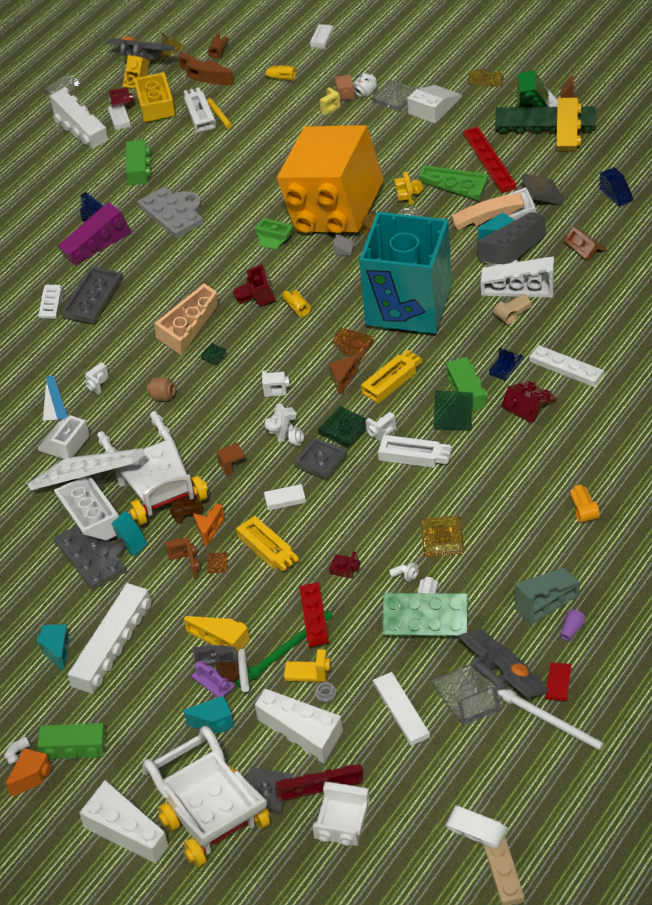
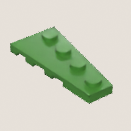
[419,165,489,201]

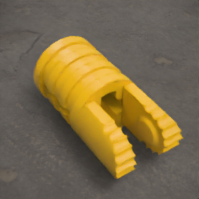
[265,65,297,81]
[282,290,311,317]

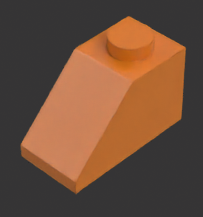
[6,748,51,796]

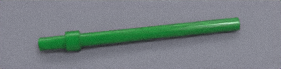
[235,610,332,688]

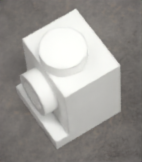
[262,371,290,397]

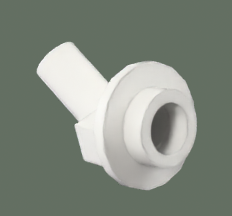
[389,562,419,582]

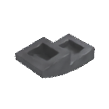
[192,645,238,666]

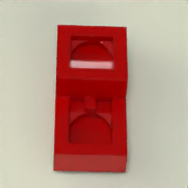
[546,662,572,701]

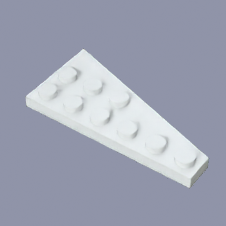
[27,448,145,490]

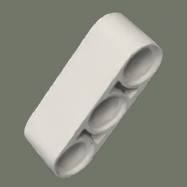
[445,805,508,849]

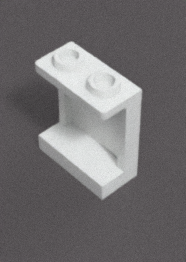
[313,782,370,846]

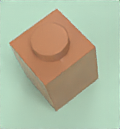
[335,75,355,101]

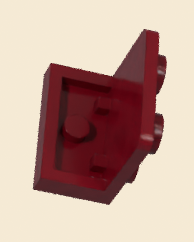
[501,381,557,423]

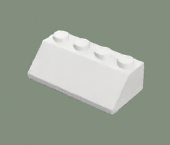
[54,475,119,540]

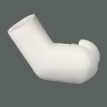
[4,737,30,764]

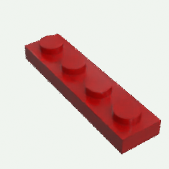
[299,582,329,647]

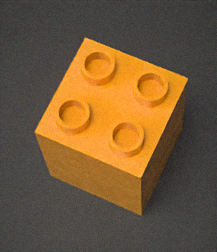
[277,125,384,233]

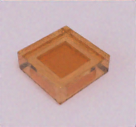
[207,552,228,573]

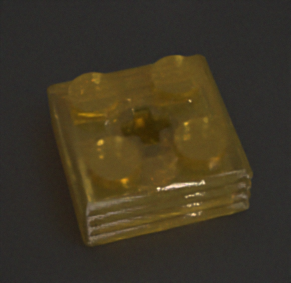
[421,516,464,557]

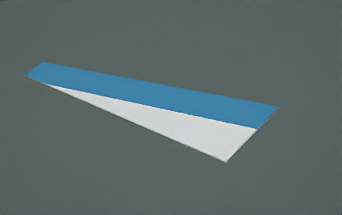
[43,376,68,421]

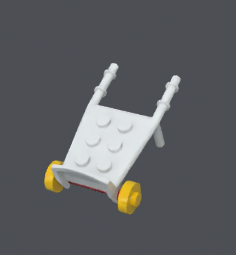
[97,411,208,526]

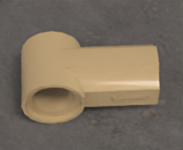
[494,294,531,325]

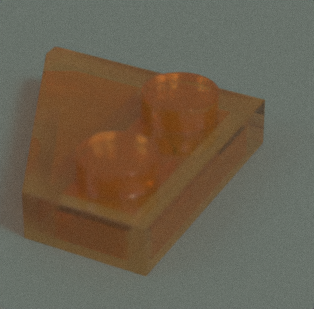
[333,327,374,364]

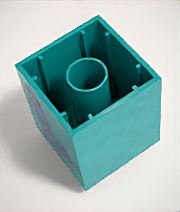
[359,212,452,334]

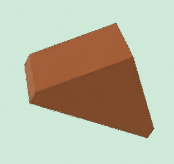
[329,356,358,394]

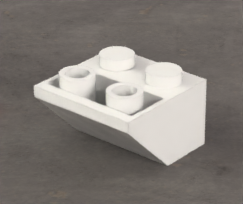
[38,415,90,459]

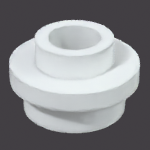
[288,427,304,446]

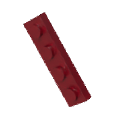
[275,764,363,802]

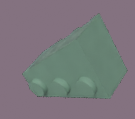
[515,567,580,625]

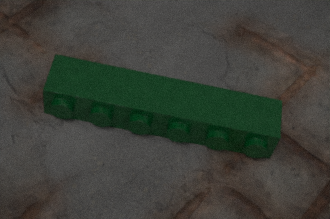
[495,106,596,134]

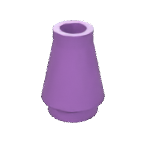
[560,609,585,642]

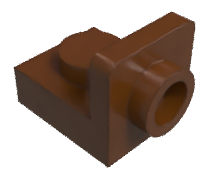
[170,496,203,524]

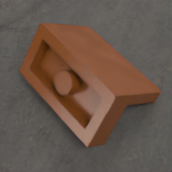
[564,226,606,261]

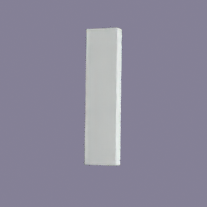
[373,672,430,746]

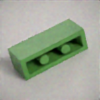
[126,139,151,185]
[446,357,488,413]
[37,723,107,760]

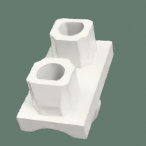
[264,403,296,442]

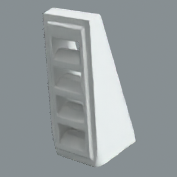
[39,285,64,319]

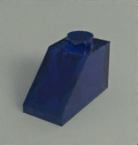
[600,167,633,207]

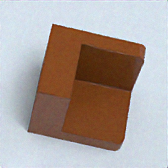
[216,443,245,476]

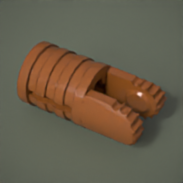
[208,33,229,59]

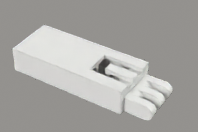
[183,87,216,133]
[378,435,452,468]

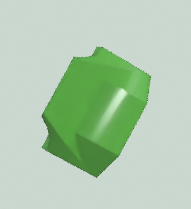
[255,218,294,250]

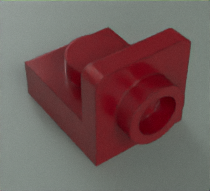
[109,87,134,108]
[329,551,360,579]

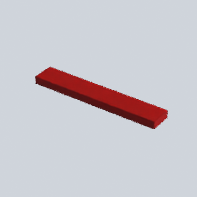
[463,127,517,194]

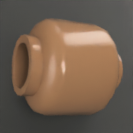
[147,377,176,401]

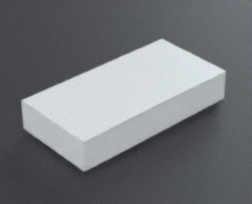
[310,24,334,49]
[108,106,131,130]
[264,484,306,510]

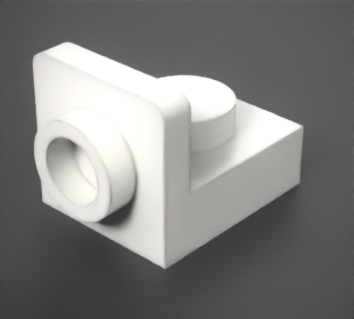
[85,362,109,395]
[366,412,396,441]

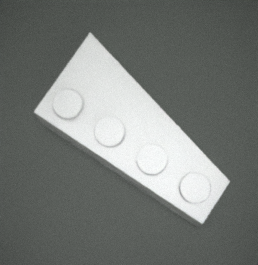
[50,87,108,149]
[481,256,554,297]
[255,689,343,764]
[79,780,168,863]

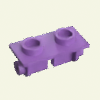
[191,661,235,697]

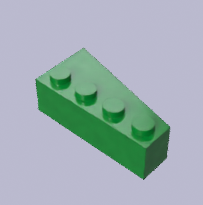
[516,70,550,107]

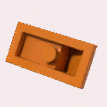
[193,503,225,546]

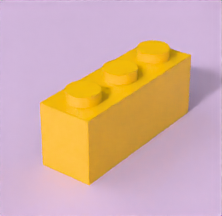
[557,98,581,151]

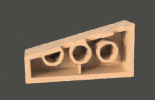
[154,283,218,356]

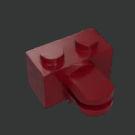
[233,264,276,307]

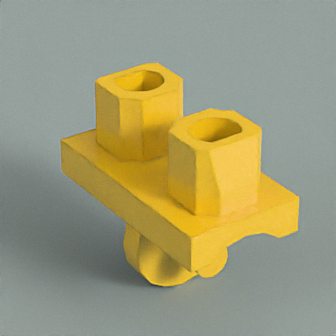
[394,172,423,205]

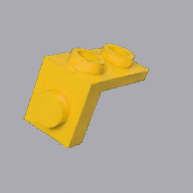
[284,649,331,682]

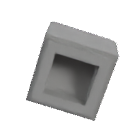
[333,234,354,256]

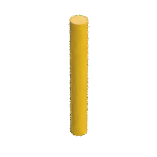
[207,98,232,129]

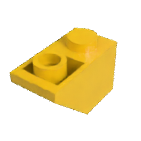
[123,55,150,89]

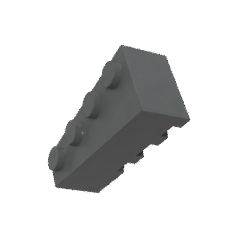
[477,212,546,265]

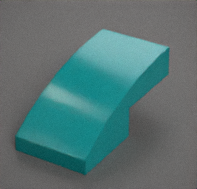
[111,511,147,556]

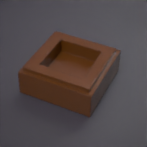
[216,661,240,681]

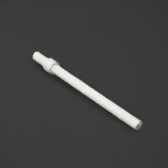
[489,684,604,751]

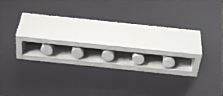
[68,583,151,694]

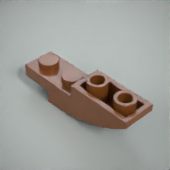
[178,52,234,85]

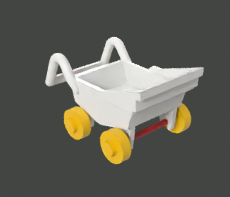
[142,726,270,868]

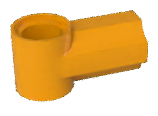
[570,485,600,523]

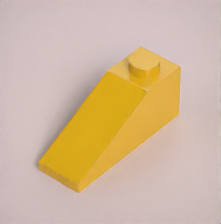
[184,616,250,652]

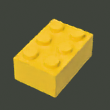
[133,72,175,122]

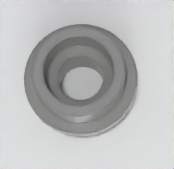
[315,682,336,702]

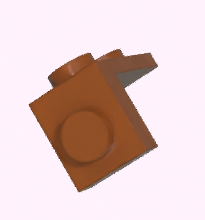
[165,537,200,579]

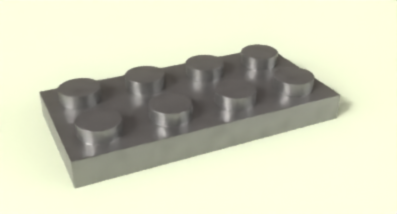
[61,267,123,324]

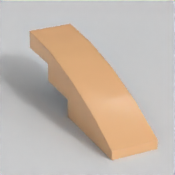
[452,193,525,230]

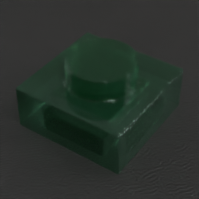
[201,343,227,365]

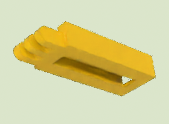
[361,350,423,404]
[236,516,299,571]

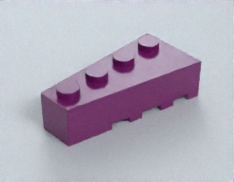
[57,202,132,266]

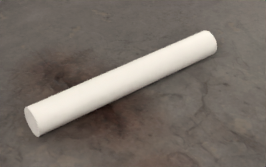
[237,649,249,692]

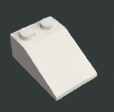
[407,85,462,123]

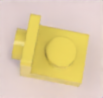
[320,87,340,115]

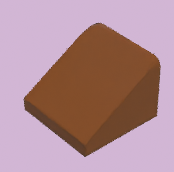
[561,76,574,98]

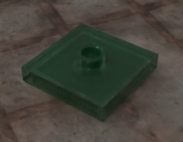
[433,390,474,431]
[318,406,367,448]

